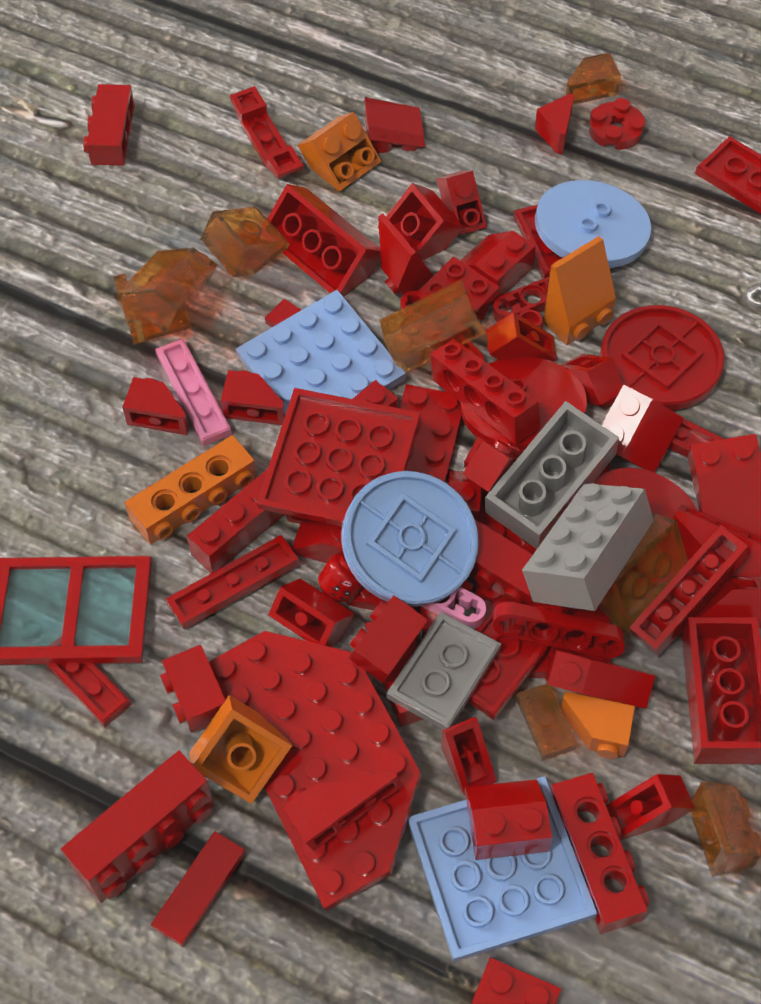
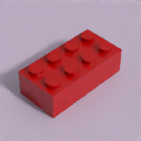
[681,617,761,764]
[60,750,215,903]

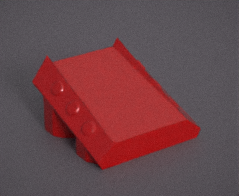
[364,97,425,154]

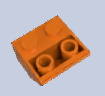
[297,112,381,191]

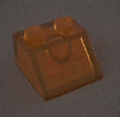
[200,206,290,277]
[690,781,761,877]

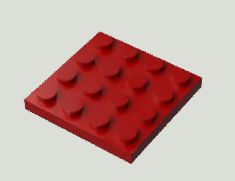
[257,388,421,527]

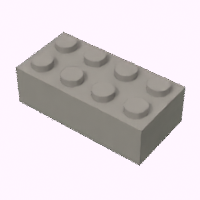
[485,401,620,549]
[522,483,654,611]

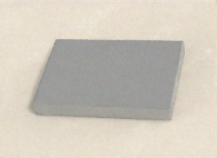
[387,611,501,730]

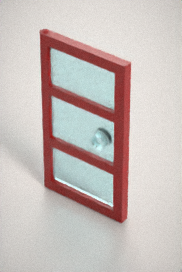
[0,556,153,665]

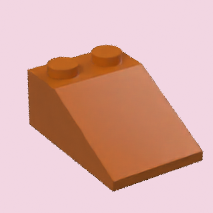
[544,236,616,346]

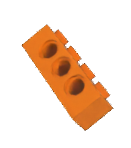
[124,435,257,545]

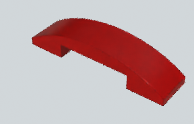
[230,86,304,179]

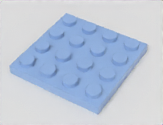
[236,290,406,414]
[408,776,597,963]

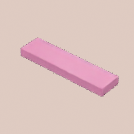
[155,339,232,446]

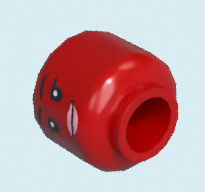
[318,553,363,602]

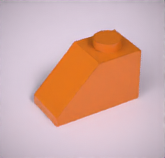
[560,691,635,759]

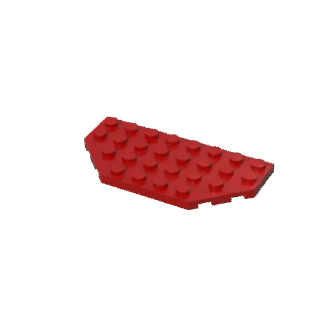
[209,631,422,911]

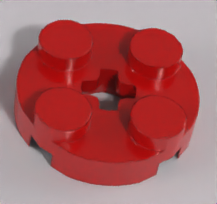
[589,98,645,150]

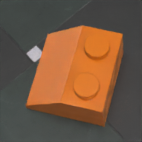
[189,695,292,804]

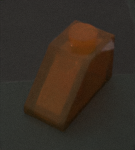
[566,52,621,105]

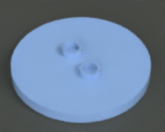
[535,180,651,268]
[341,471,478,607]

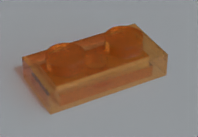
[516,683,577,761]

